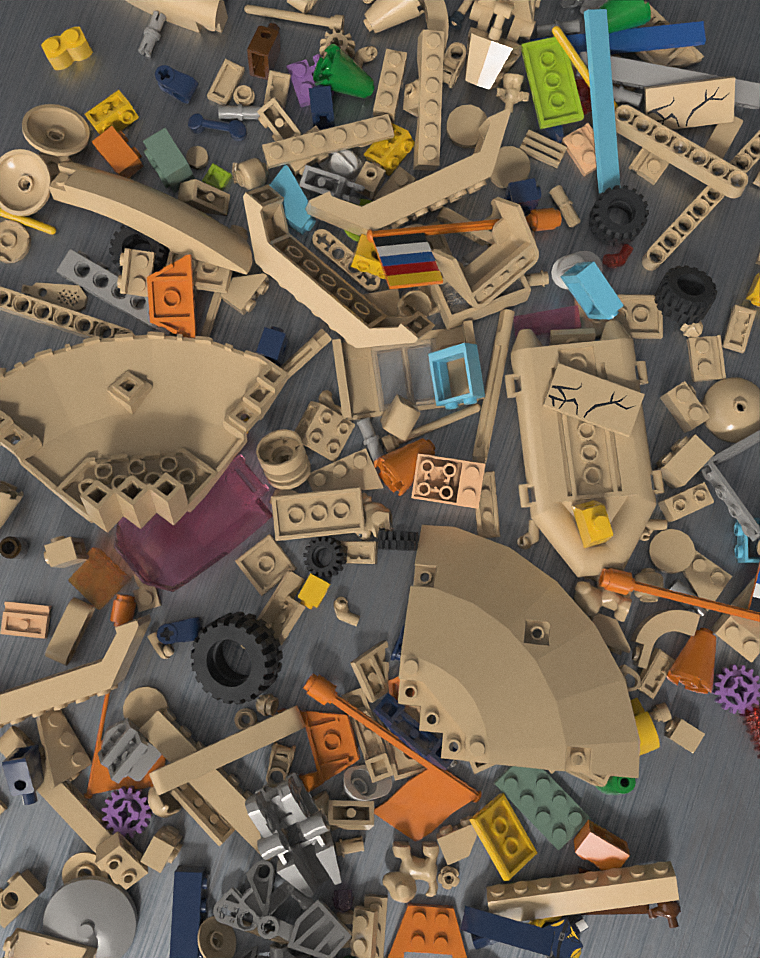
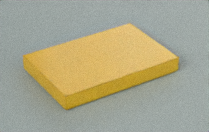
[469,793,538,881]

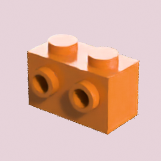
[92,126,144,178]
[573,819,630,871]

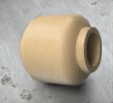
[235,158,269,190]
[634,568,664,603]

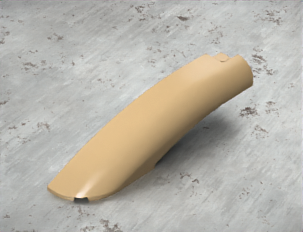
[48,161,252,275]

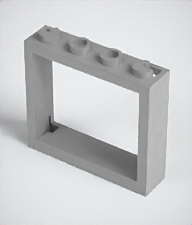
[701,430,760,541]

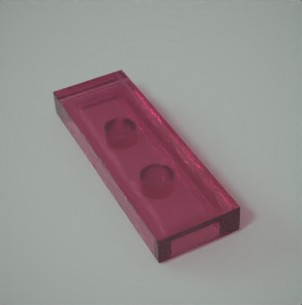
[513,305,581,338]

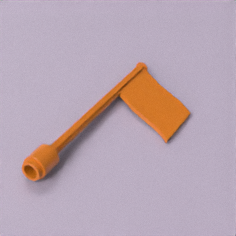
[303,673,482,842]

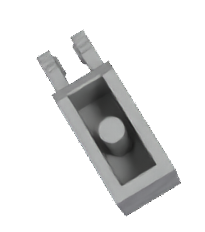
[299,165,365,205]

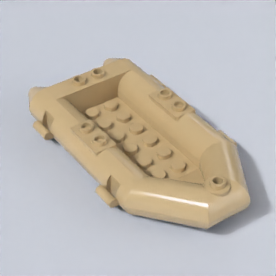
[505,320,664,577]

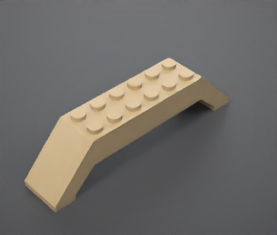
[305,109,510,236]
[243,185,435,348]
[0,614,151,728]

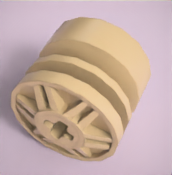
[256,429,311,490]

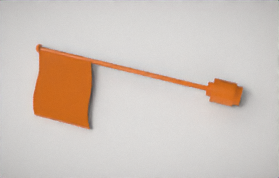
[84,594,166,799]

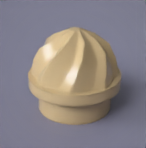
[680,321,703,338]
[256,693,279,716]

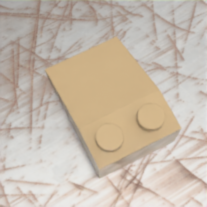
[710,578,760,663]

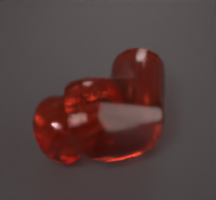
[602,244,633,268]

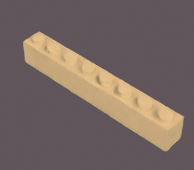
[138,708,289,861]
[486,861,679,921]

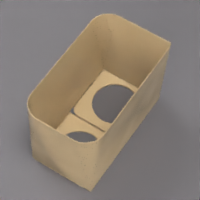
[380,394,421,441]

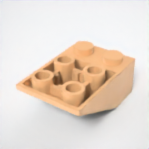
[411,453,486,509]

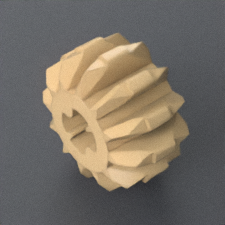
[319,29,355,59]

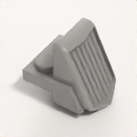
[98,718,162,784]

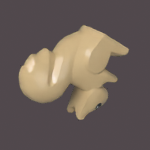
[356,493,393,541]

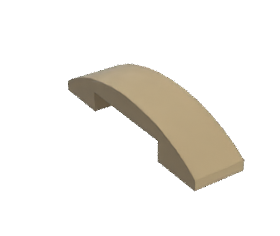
[341,688,394,783]

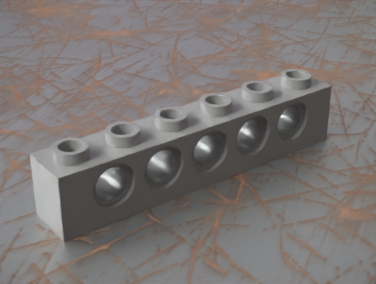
[56,249,177,336]

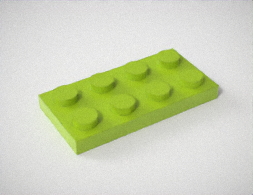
[521,37,584,129]

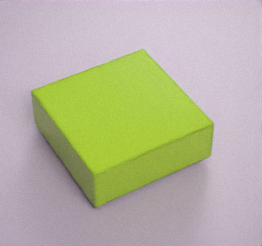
[202,163,232,191]

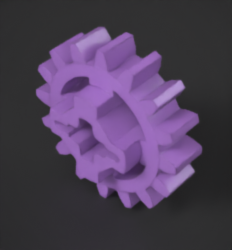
[712,664,760,714]
[102,786,153,838]

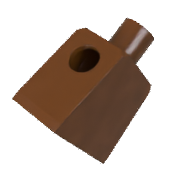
[247,23,281,81]

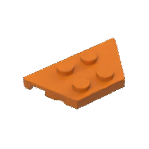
[147,255,197,338]

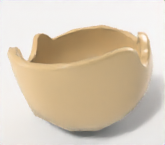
[397,290,432,318]
[148,786,181,818]

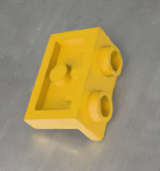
[84,90,139,135]
[364,123,415,176]

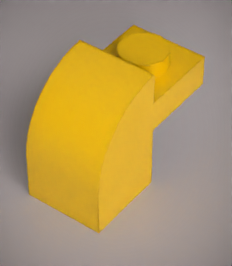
[630,698,660,756]

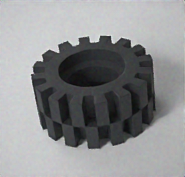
[378,531,418,551]
[303,536,347,577]

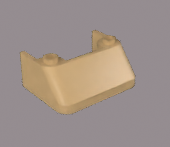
[431,197,539,309]

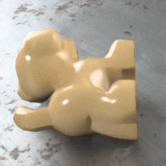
[574,575,636,622]
[382,841,439,903]

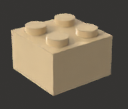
[653,434,715,489]

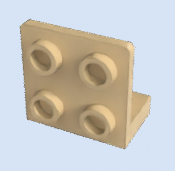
[294,401,355,462]

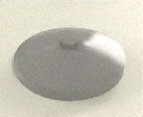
[43,876,138,958]

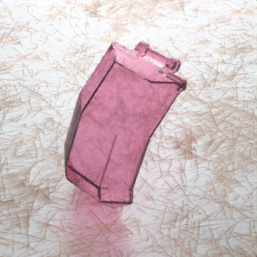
[114,455,273,592]

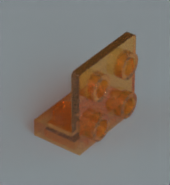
[68,547,131,610]

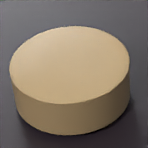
[186,146,209,169]

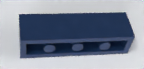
[169,866,209,958]

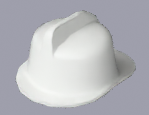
[319,148,363,183]
[551,251,603,290]
[342,764,392,801]

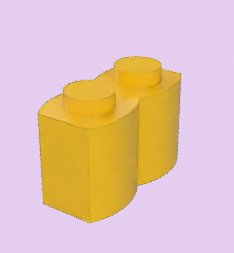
[41,27,93,70]

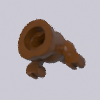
[647,900,681,928]

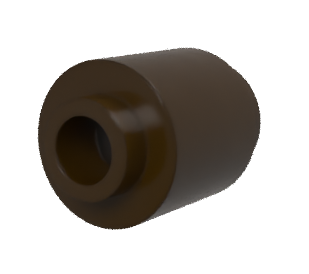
[0,536,28,559]

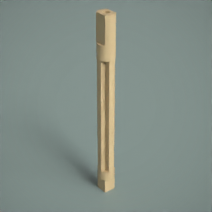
[472,309,515,466]
[241,329,332,421]

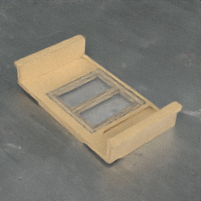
[332,320,484,421]

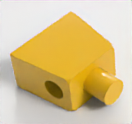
[572,500,613,548]

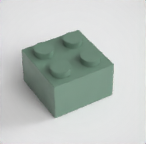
[143,128,195,193]

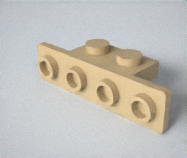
[241,570,305,650]

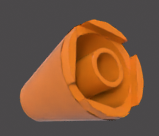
[374,438,436,496]
[666,628,717,694]

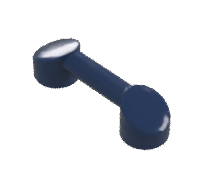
[188,113,247,141]

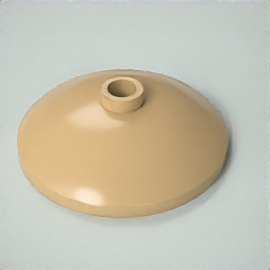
[22,104,90,156]
[0,149,52,216]
[702,377,760,443]

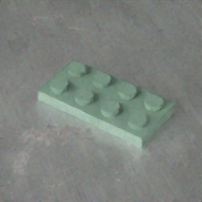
[494,766,591,851]

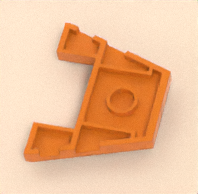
[277,708,360,793]
[387,903,467,958]

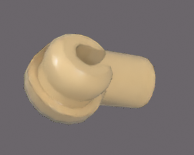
[319,390,342,416]
[640,519,667,541]

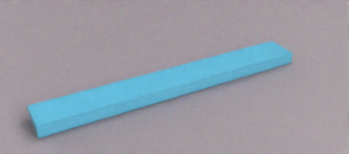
[584,9,621,193]

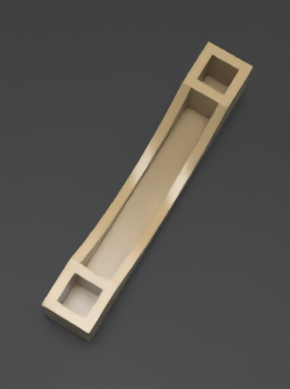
[413,29,444,171]

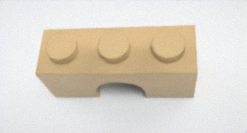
[373,49,407,124]

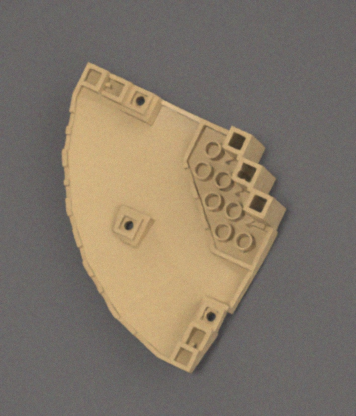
[0,331,289,533]
[398,525,640,778]

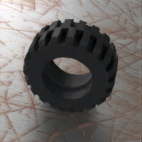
[190,612,283,705]

